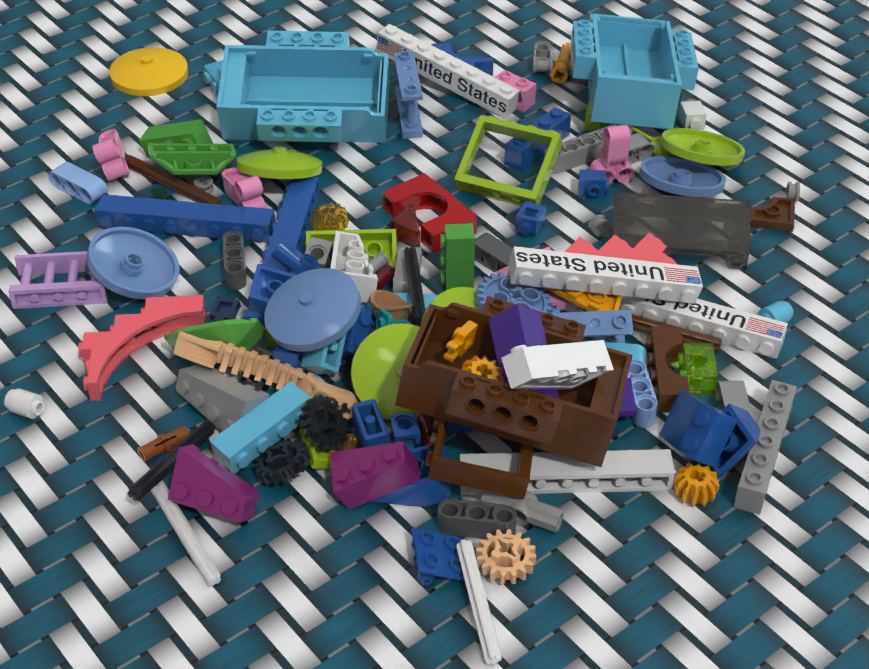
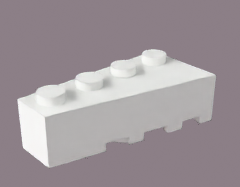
[330,231,378,303]
[501,340,614,390]

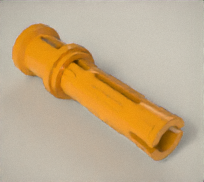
[550,42,571,83]

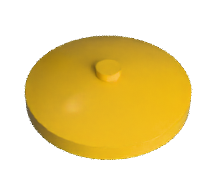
[109,47,188,96]

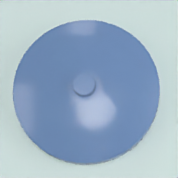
[639,156,726,197]
[86,227,180,299]
[264,268,361,352]

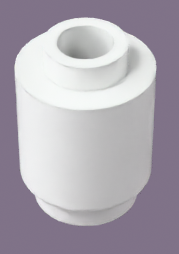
[4,388,45,419]

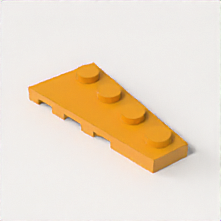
[546,288,622,311]

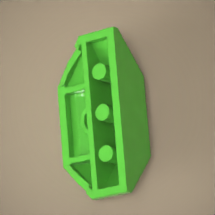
[148,143,236,178]
[164,318,265,365]

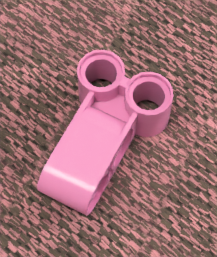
[590,125,635,183]
[92,129,130,181]
[221,168,266,208]

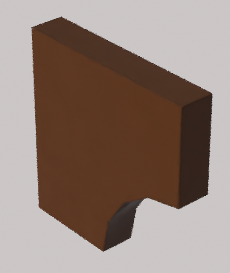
[749,197,795,232]

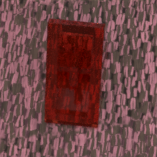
[390,204,420,247]

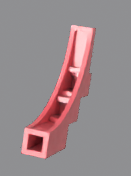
[564,232,678,265]
[78,295,206,401]

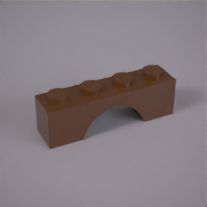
[645,326,690,413]

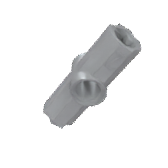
[481,490,565,532]

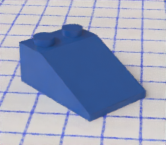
[248,264,296,312]
[659,389,738,467]
[370,444,452,507]

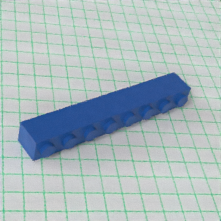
[95,194,275,243]

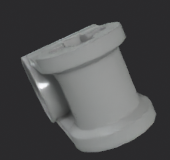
[533,41,553,74]

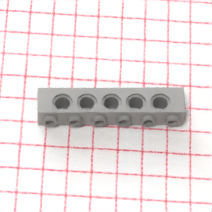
[734,380,797,515]

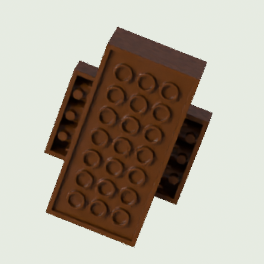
[395,296,633,467]

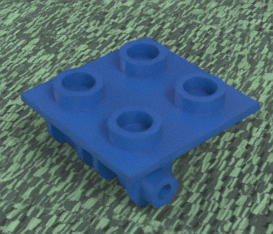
[411,527,465,586]

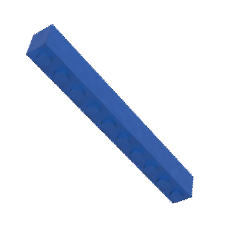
[242,175,319,335]

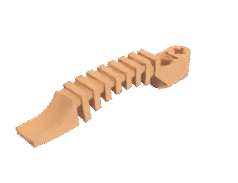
[173,331,359,420]

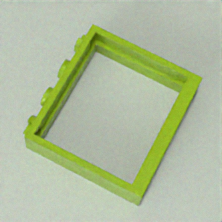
[454,115,562,206]

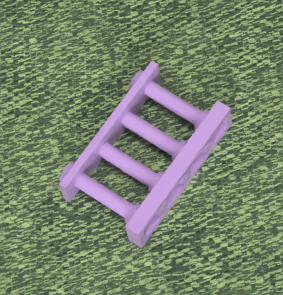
[8,251,108,309]

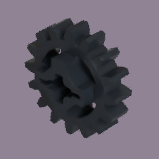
[299,395,350,452]
[253,438,311,485]

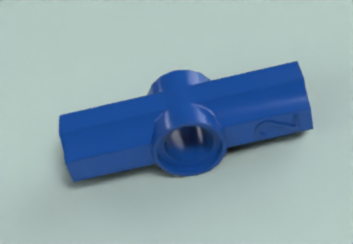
[270,239,320,275]

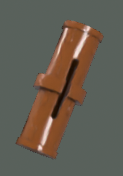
[137,425,190,462]

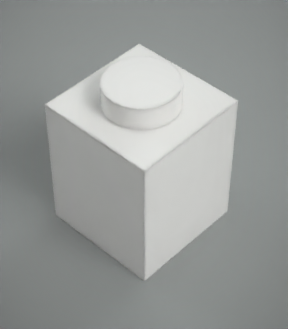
[678,101,707,131]

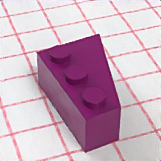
[330,441,420,510]
[167,444,259,523]

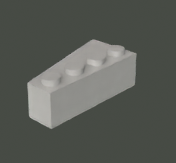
[176,364,269,432]

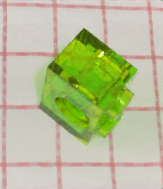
[677,343,718,395]

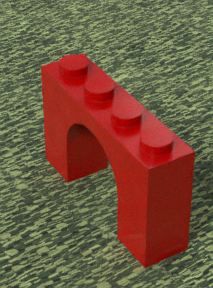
[382,173,478,253]

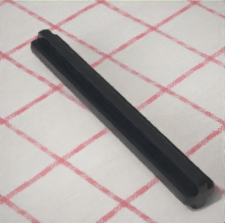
[404,247,425,325]
[127,420,216,501]

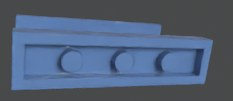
[394,51,423,139]
[551,310,633,343]

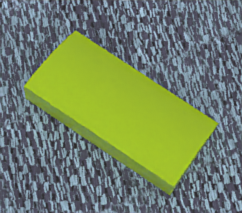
[306,229,397,270]

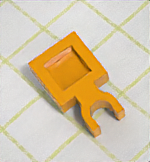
[443,320,478,362]

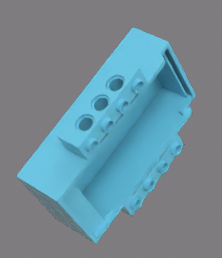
[570,13,699,129]
[216,31,390,143]

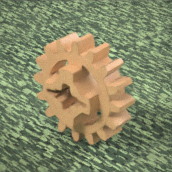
[476,529,536,585]

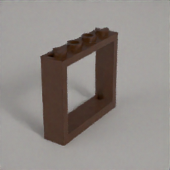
[425,418,534,499]

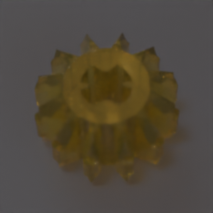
[311,202,349,231]

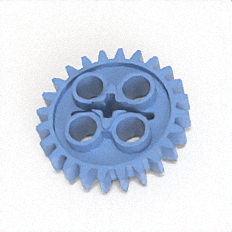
[474,272,553,313]

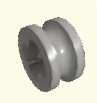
[194,176,214,194]
[786,181,800,201]
[589,214,611,237]

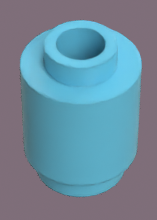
[758,301,793,323]

